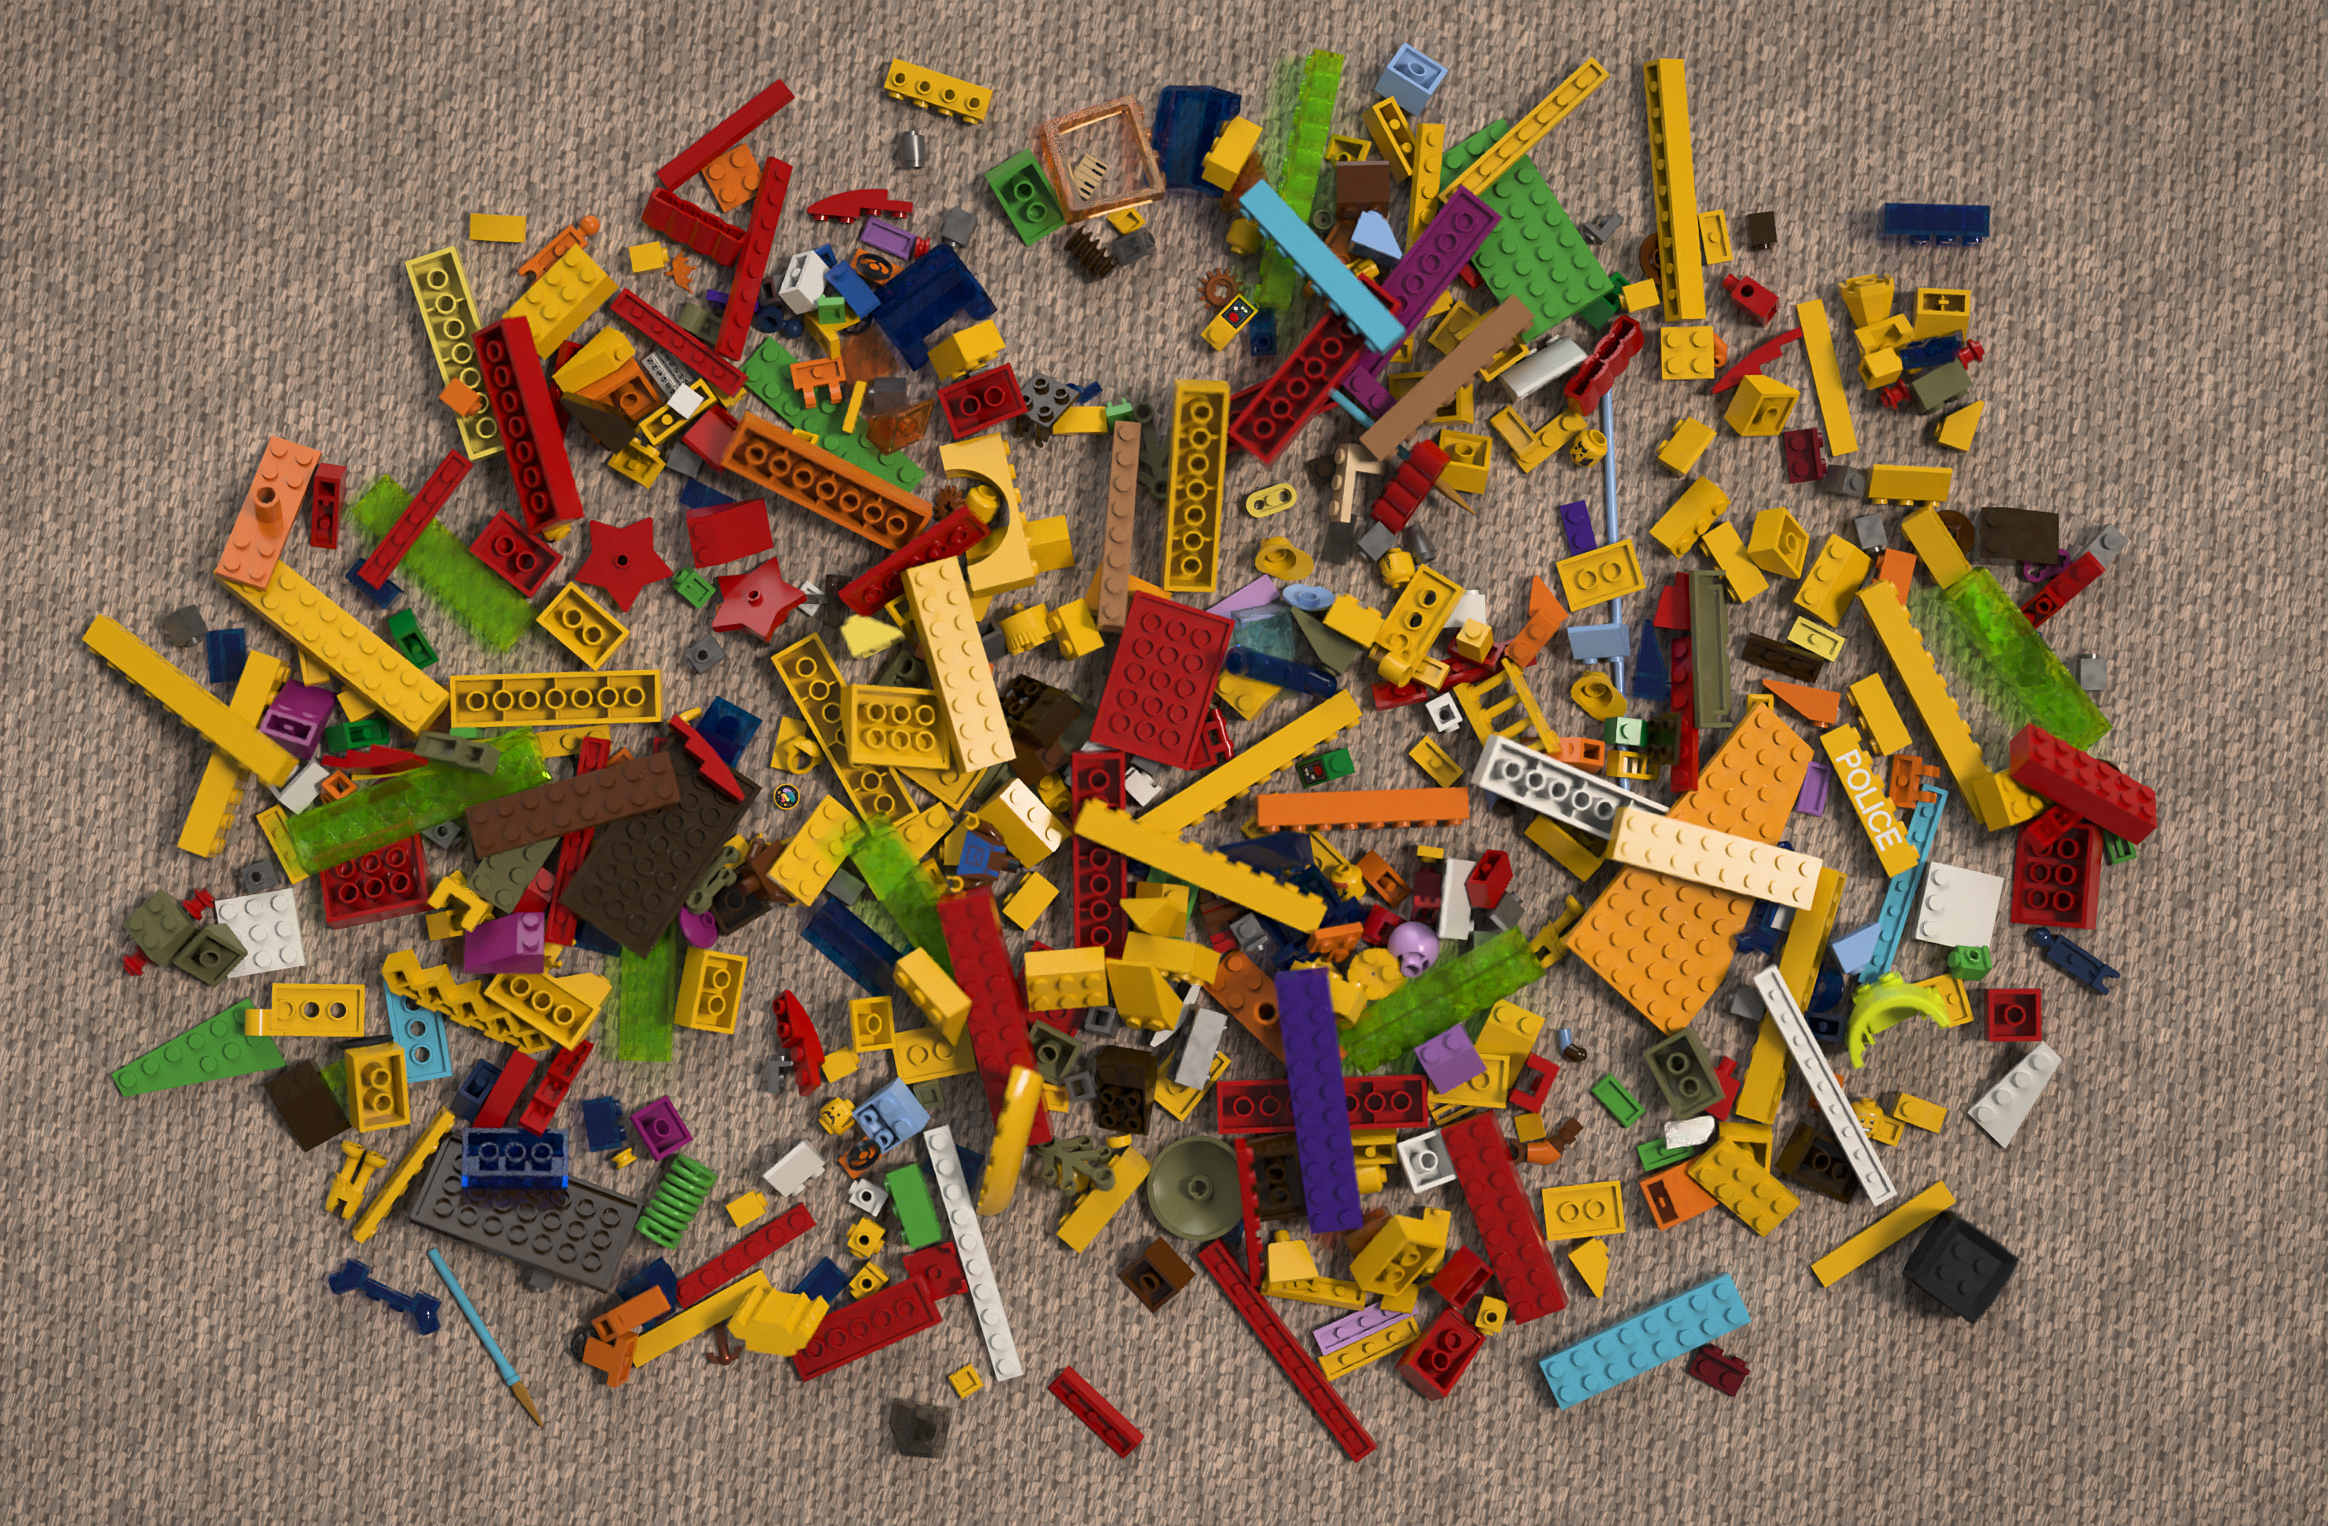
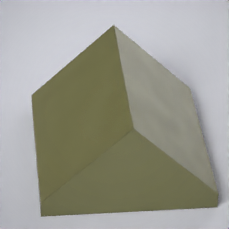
[173,923,248,988]
[1029,1019,1083,1088]

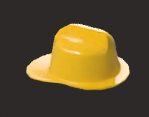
[1255,536,1314,581]
[1571,670,1627,722]

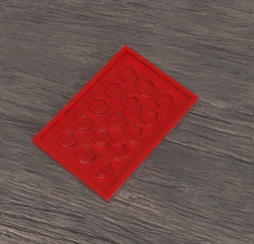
[1088,589,1236,771]

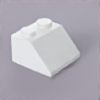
[267,755,332,815]
[1395,1128,1458,1194]
[763,1138,827,1198]

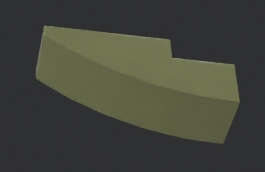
[414,730,501,776]

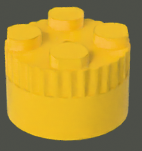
[998,602,1057,657]
[1348,948,1408,1001]

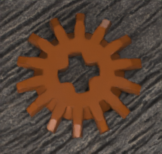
[1198,268,1245,314]
[933,485,967,523]

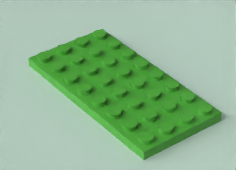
[1437,118,1615,344]

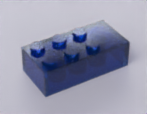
[1877,203,1990,247]
[462,1128,569,1190]

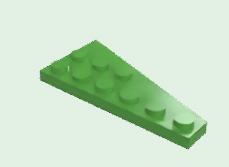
[111,997,288,1097]

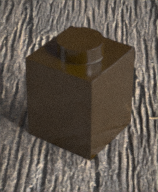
[1745,211,1777,252]

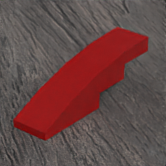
[1710,326,1803,396]
[667,714,745,805]
[321,744,428,775]
[2021,803,2085,853]
[518,1039,594,1138]
[467,1049,539,1146]

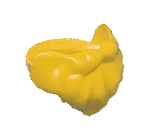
[783,736,824,775]

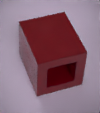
[1412,867,1442,903]

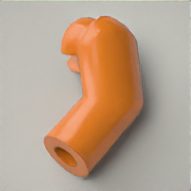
[1713,331,1728,368]

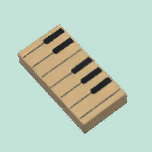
[1059,153,1109,212]

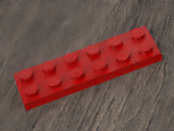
[838,504,992,618]
[791,1273,943,1383]

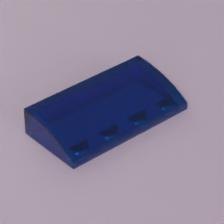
[801,896,904,997]

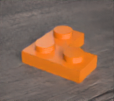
[1306,922,1364,963]

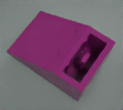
[259,678,339,761]

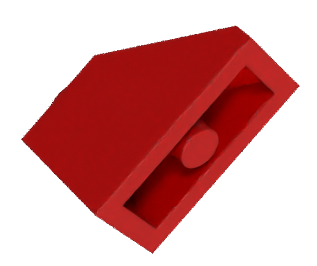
[510,867,556,915]

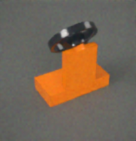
[850,248,906,294]
[838,1136,886,1179]
[570,1327,639,1388]

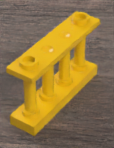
[1453,658,1561,753]

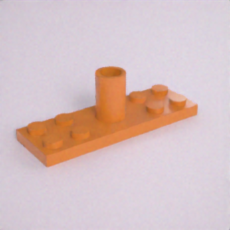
[215,435,322,592]
[1203,948,1349,1066]

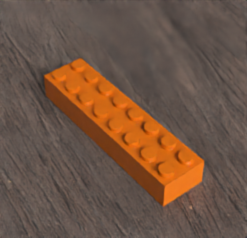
[720,410,932,552]
[1254,787,1469,834]

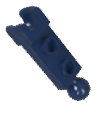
[2031,927,2120,996]

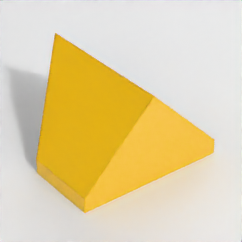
[1323,133,1372,170]
[885,592,919,649]
[1120,898,1179,938]

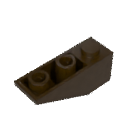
[559,391,642,455]

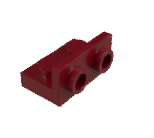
[1783,427,1827,484]
[1688,1343,1751,1397]

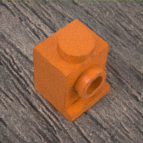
[319,770,357,814]

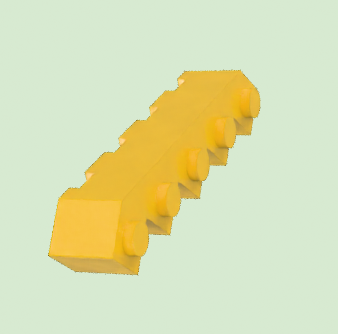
[381,948,554,1054]

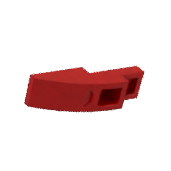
[807,189,914,225]
[2008,550,2106,638]
[772,990,826,1096]

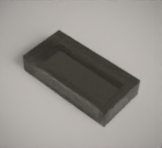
[1660,1115,1717,1149]

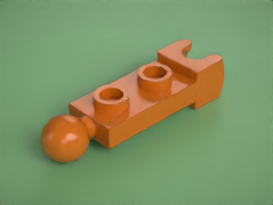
[518,215,600,287]

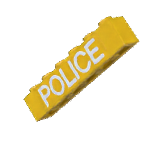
[1820,723,1921,879]

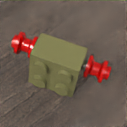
[1879,339,1985,416]
[122,887,215,976]

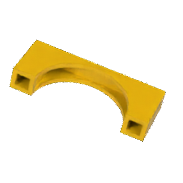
[939,432,1040,599]

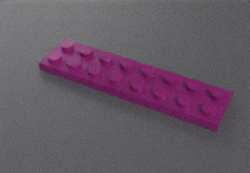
[1355,184,1503,379]

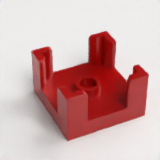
[1507,1052,1560,1114]
[902,1239,970,1301]

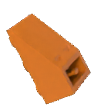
[1637,1151,1722,1231]

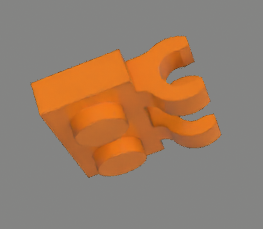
[790,355,846,409]
[1889,754,1940,809]

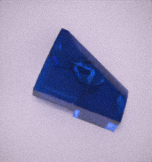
[1899,329,1963,370]

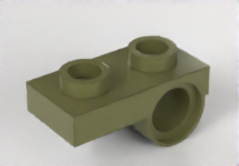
[676,302,723,345]
[876,649,926,688]

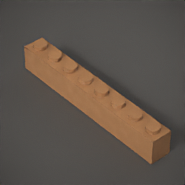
[1359,293,1535,462]
[1096,420,1141,633]

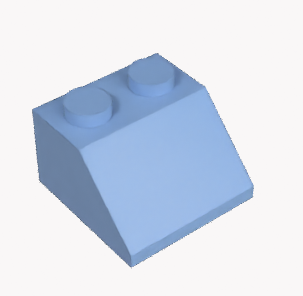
[1374,42,1448,117]
[1347,211,1402,270]
[1567,623,1630,665]
[1826,921,1881,976]

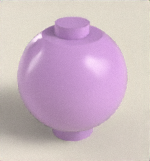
[1387,922,1440,977]

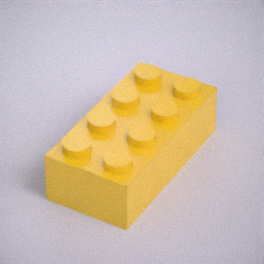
[502,244,619,360]

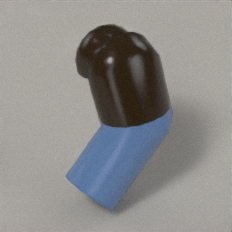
[1484,789,1517,818]
[1558,1028,1587,1063]

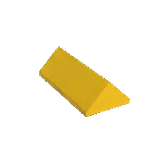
[966,515,1075,573]
[484,971,601,1051]

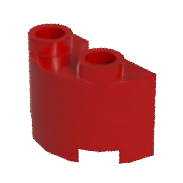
[1361,903,1407,948]

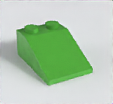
[984,148,1072,247]

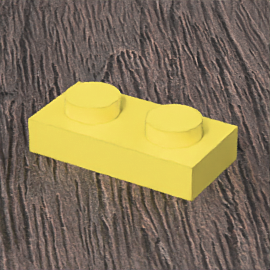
[1786,616,1845,663]

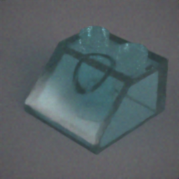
[1230,601,1295,669]

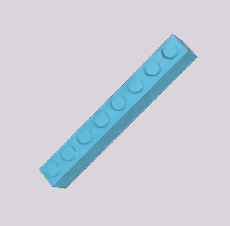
[1239,179,1406,356]

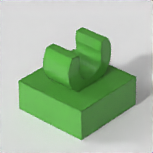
[817,293,845,324]
[1105,398,1135,432]

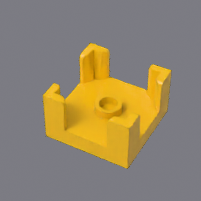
[1854,313,1922,375]
[427,876,495,932]

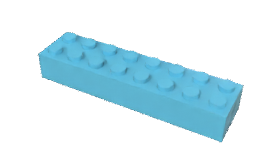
[1537,1271,1752,1410]

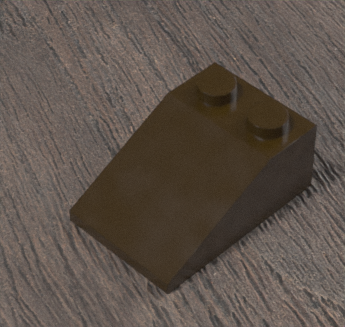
[1979,507,2059,566]
[264,1058,352,1152]
[1775,1120,1860,1204]
[1245,1133,1308,1222]

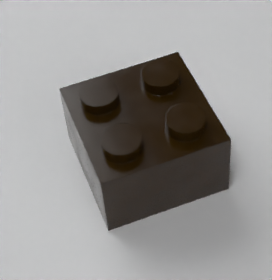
[708,865,773,937]

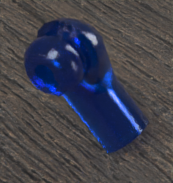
[1066,380,1103,404]

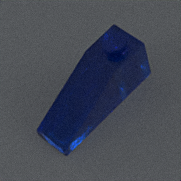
[1631,619,1671,702]

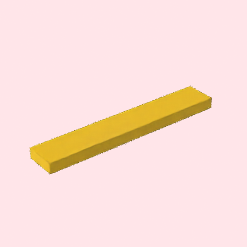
[1795,299,1858,457]
[1810,1179,1956,1288]
[633,1269,772,1368]

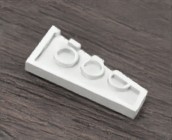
[1968,1040,2061,1149]

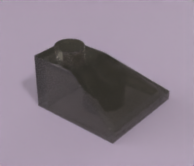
[889,1397,953,1459]

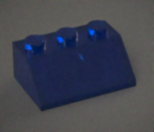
[1217,831,1314,877]

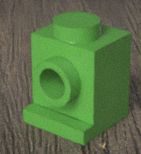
[1948,945,1992,981]

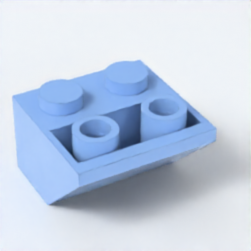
[852,1077,931,1155]

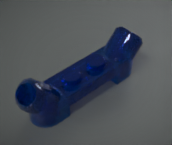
[1225,645,1338,701]
[1734,840,1795,955]
[328,1257,442,1336]

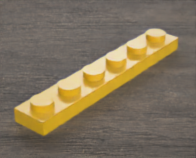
[1405,123,1445,255]
[351,1105,455,1244]

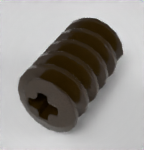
[1063,225,1121,282]

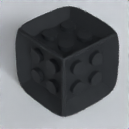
[1902,1209,2020,1324]

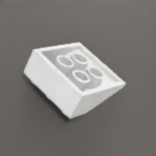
[1498,335,1587,404]
[1435,858,1476,940]
[1911,861,2004,949]

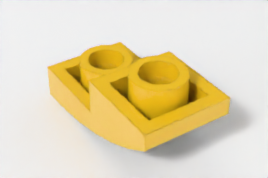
[470,213,526,243]
[1051,406,1107,436]

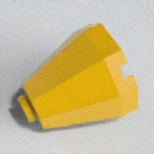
[1838,274,1895,329]

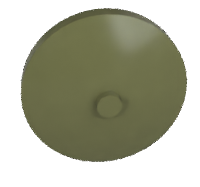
[1147,1135,1252,1241]

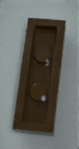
[1741,632,1825,683]

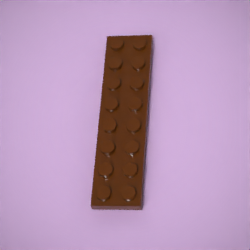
[465,751,682,859]

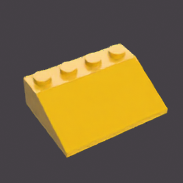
[840,684,950,770]

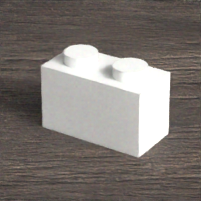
[778,250,830,314]

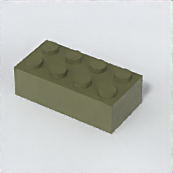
[466,837,561,915]

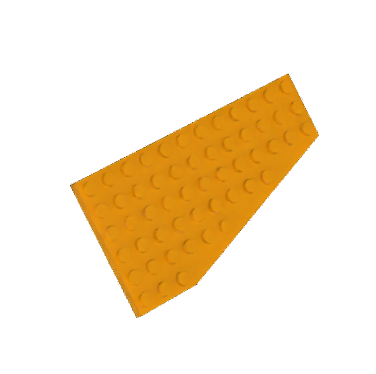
[1562,701,1815,1038]

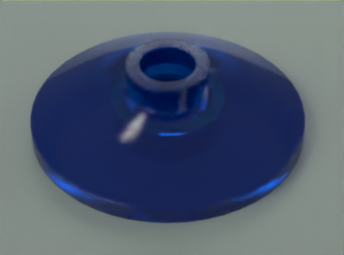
[1807,960,1844,1012]

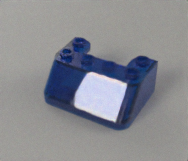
[1144,85,1242,198]
[870,244,998,372]

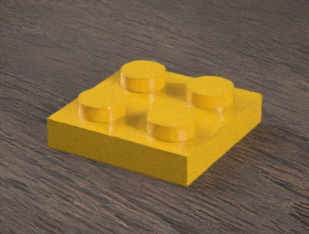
[1660,326,1714,380]

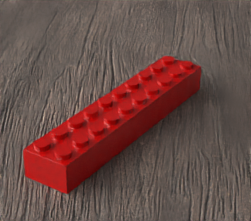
[937,885,1055,1146]

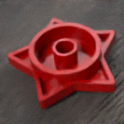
[574,517,674,613]
[711,557,808,642]

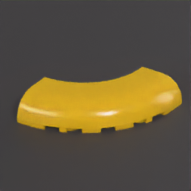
[976,1066,1044,1216]

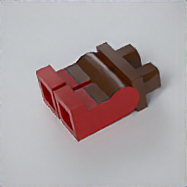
[1199,888,1255,954]

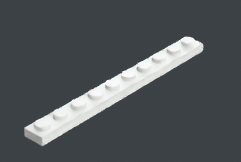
[1750,965,1897,1207]
[923,1124,1023,1382]

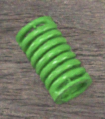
[635,1153,719,1250]

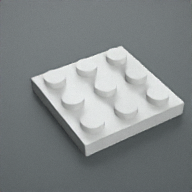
[215,888,306,978]

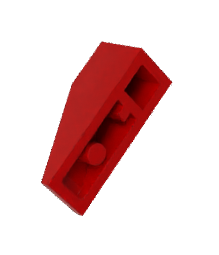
[310,463,347,550]

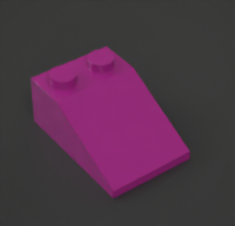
[464,913,545,974]

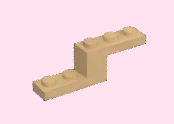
[1329,411,1386,523]

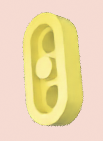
[1246,483,1297,518]

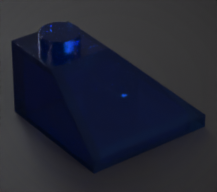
[695,696,763,769]
[616,1256,677,1332]

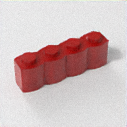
[641,187,746,268]
[1564,314,1645,417]
[1370,438,1452,536]

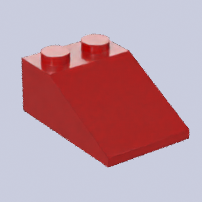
[937,362,1029,441]
[686,497,774,569]
[469,509,564,598]
[1394,1304,1486,1401]

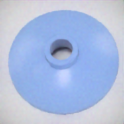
[1283,584,1335,613]

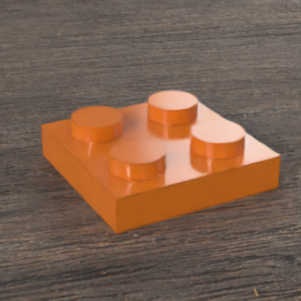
[702,143,762,214]

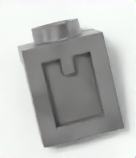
[1583,212,1624,245]
[1111,228,1157,267]
[1229,912,1269,954]
[767,1055,793,1093]

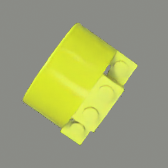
[1844,971,1951,1069]

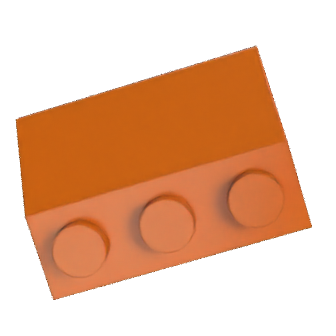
[574,356,664,445]

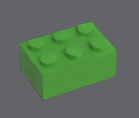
[883,1161,943,1249]

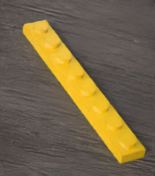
[1438,57,1610,205]

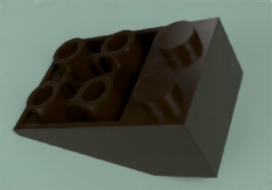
[998,673,1082,750]
[1096,1045,1157,1136]

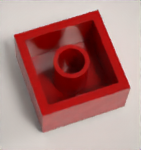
[1984,988,2042,1042]

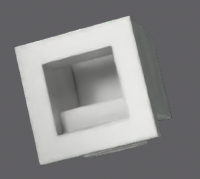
[1424,692,1463,734]
[1125,766,1162,807]
[847,1177,889,1217]

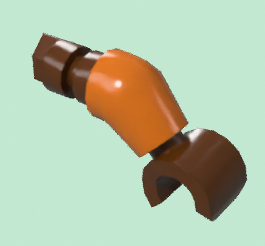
[1510,1117,1583,1166]

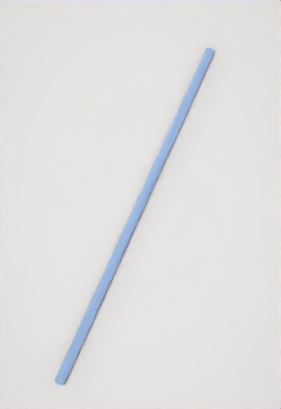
[1602,387,1630,791]

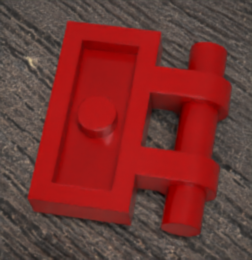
[1191,708,1235,771]

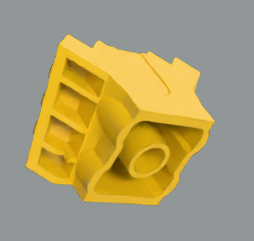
[727,1285,829,1357]

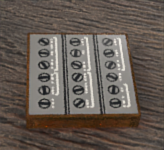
[640,346,705,400]

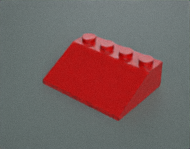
[2010,819,2104,930]
[316,827,436,930]

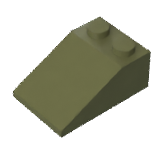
[1289,605,1360,677]
[1642,1027,1726,1122]

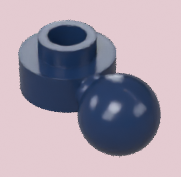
[756,306,803,339]

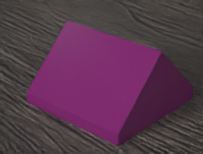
[629,1095,694,1162]

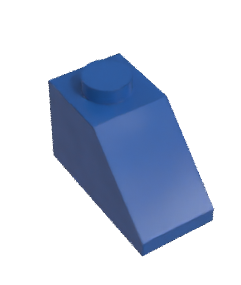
[823,260,881,319]

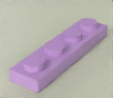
[1313,1300,1419,1356]

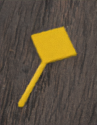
[1380,1275,1436,1314]

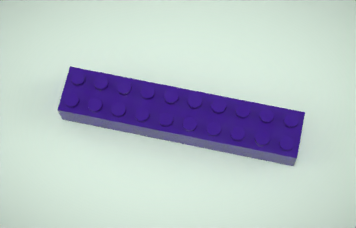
[1275,966,1363,1234]

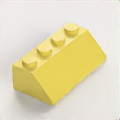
[841,615,907,660]

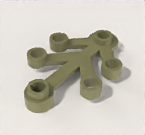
[1133,402,1171,502]
[686,845,740,915]
[1035,1135,1116,1196]

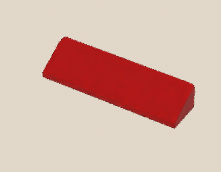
[1437,638,1537,694]
[1047,1365,1145,1459]

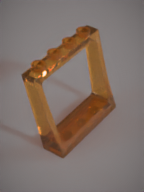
[1039,94,1167,225]

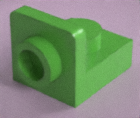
[671,565,716,609]

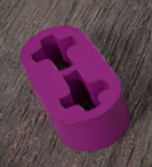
[2022,548,2071,583]

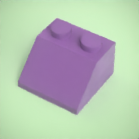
[1414,1024,1487,1095]

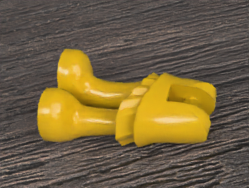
[1525,894,1586,970]
[325,1140,388,1221]

